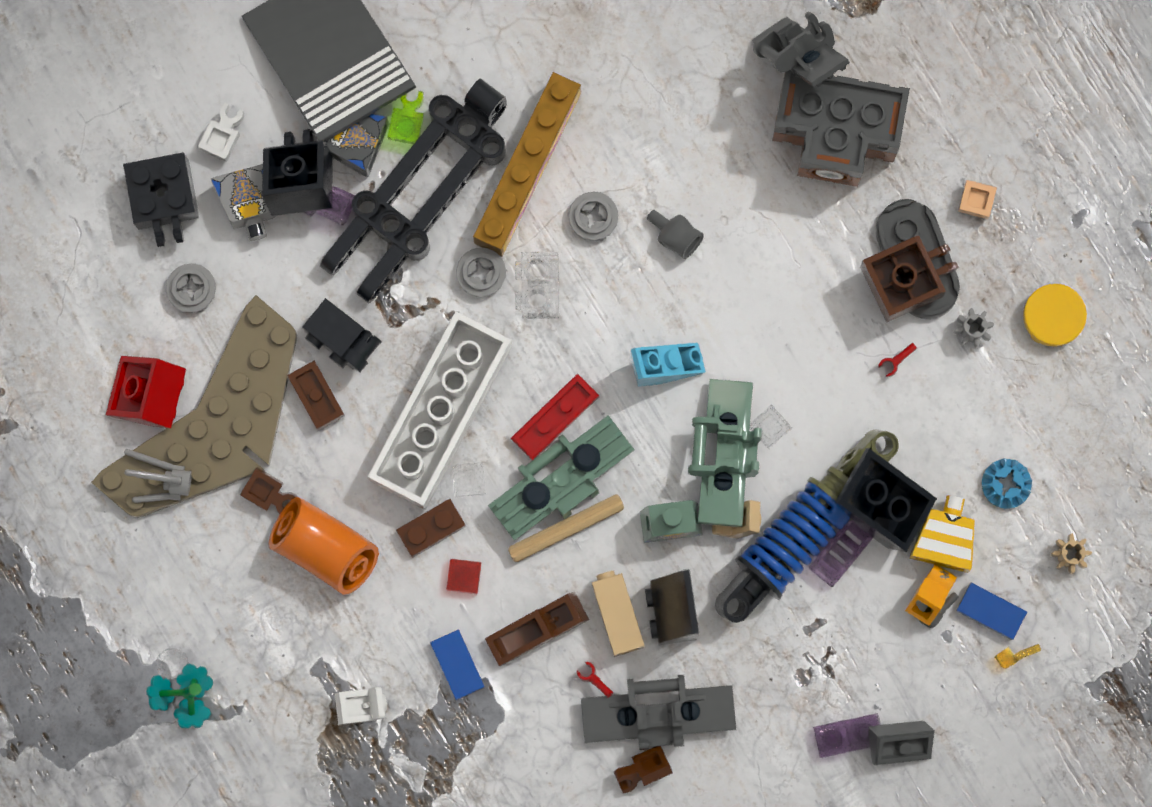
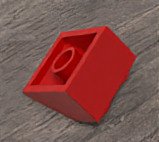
[106,356,186,429]

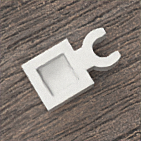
[198,103,244,162]

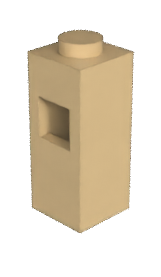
[592,570,645,657]

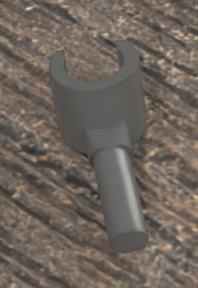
[919,592,959,628]

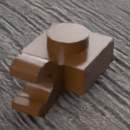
[614,746,673,793]

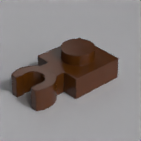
[240,467,298,514]

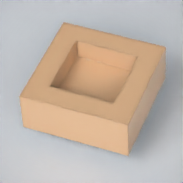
[958,180,997,219]

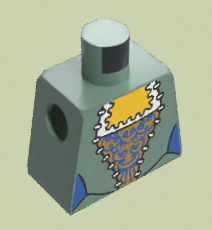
[640,500,703,543]

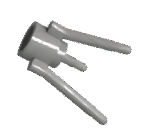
[124,449,192,503]

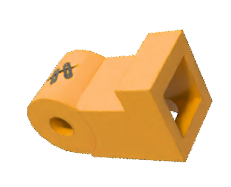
[905,563,957,626]

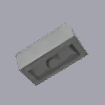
[868,721,935,765]

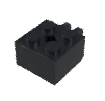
[262,129,333,216]
[123,152,199,247]

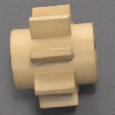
[1051,534,1092,574]

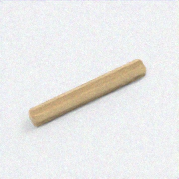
[508,494,624,562]

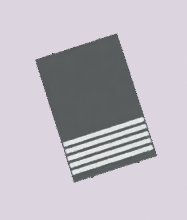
[242,0,417,141]

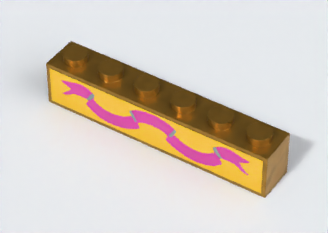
[473,72,581,257]

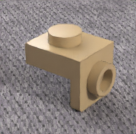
[712,500,761,539]

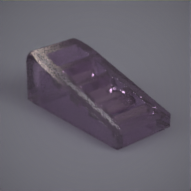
[809,520,873,587]

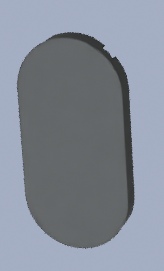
[876,199,960,319]

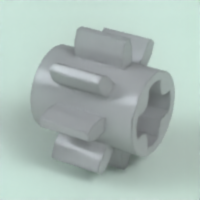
[954,308,994,348]

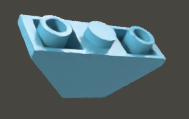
[630,343,706,387]

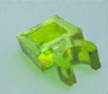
[387,91,424,145]

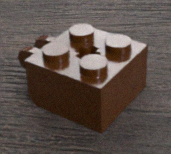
[860,236,959,323]

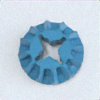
[982,458,1032,509]

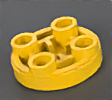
[1023,284,1087,347]

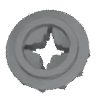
[569,192,618,241]
[456,248,506,297]
[166,264,216,313]

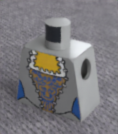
[211,164,275,241]

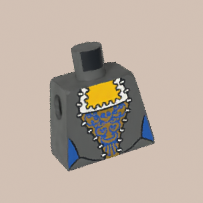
[312,114,389,177]

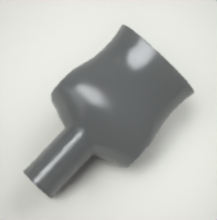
[647,210,704,259]

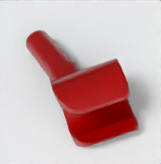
[879,343,917,377]
[577,662,613,698]

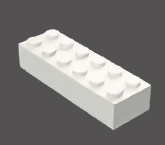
[368,312,512,510]

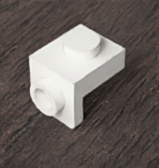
[335,687,387,725]

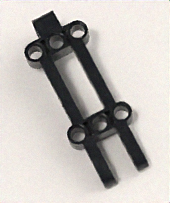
[320,78,507,303]

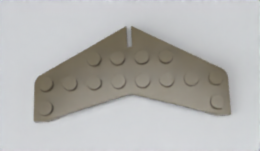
[91,295,297,518]

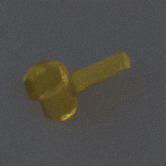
[995,644,1041,668]

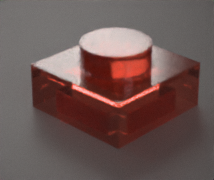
[446,559,482,594]

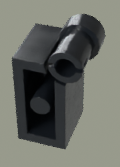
[302,298,382,373]

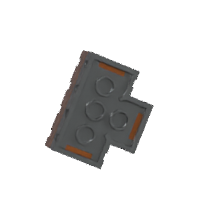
[772,69,910,187]

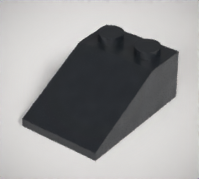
[835,448,937,552]
[645,569,699,645]

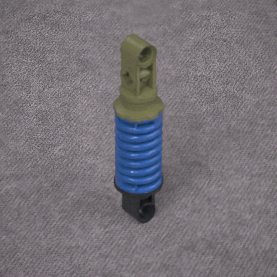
[715,429,899,622]

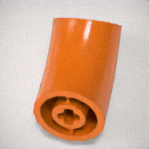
[268,497,379,595]

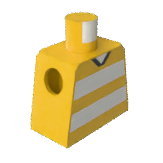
[909,495,975,573]

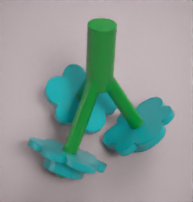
[146,664,213,729]

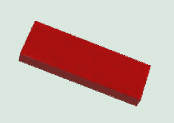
[511,373,599,460]

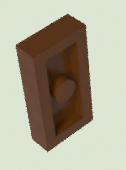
[287,360,345,431]
[396,499,466,558]

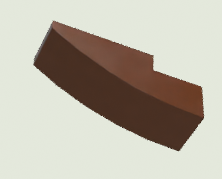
[485,592,589,666]

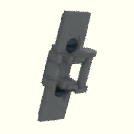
[752,12,850,88]
[581,674,736,750]

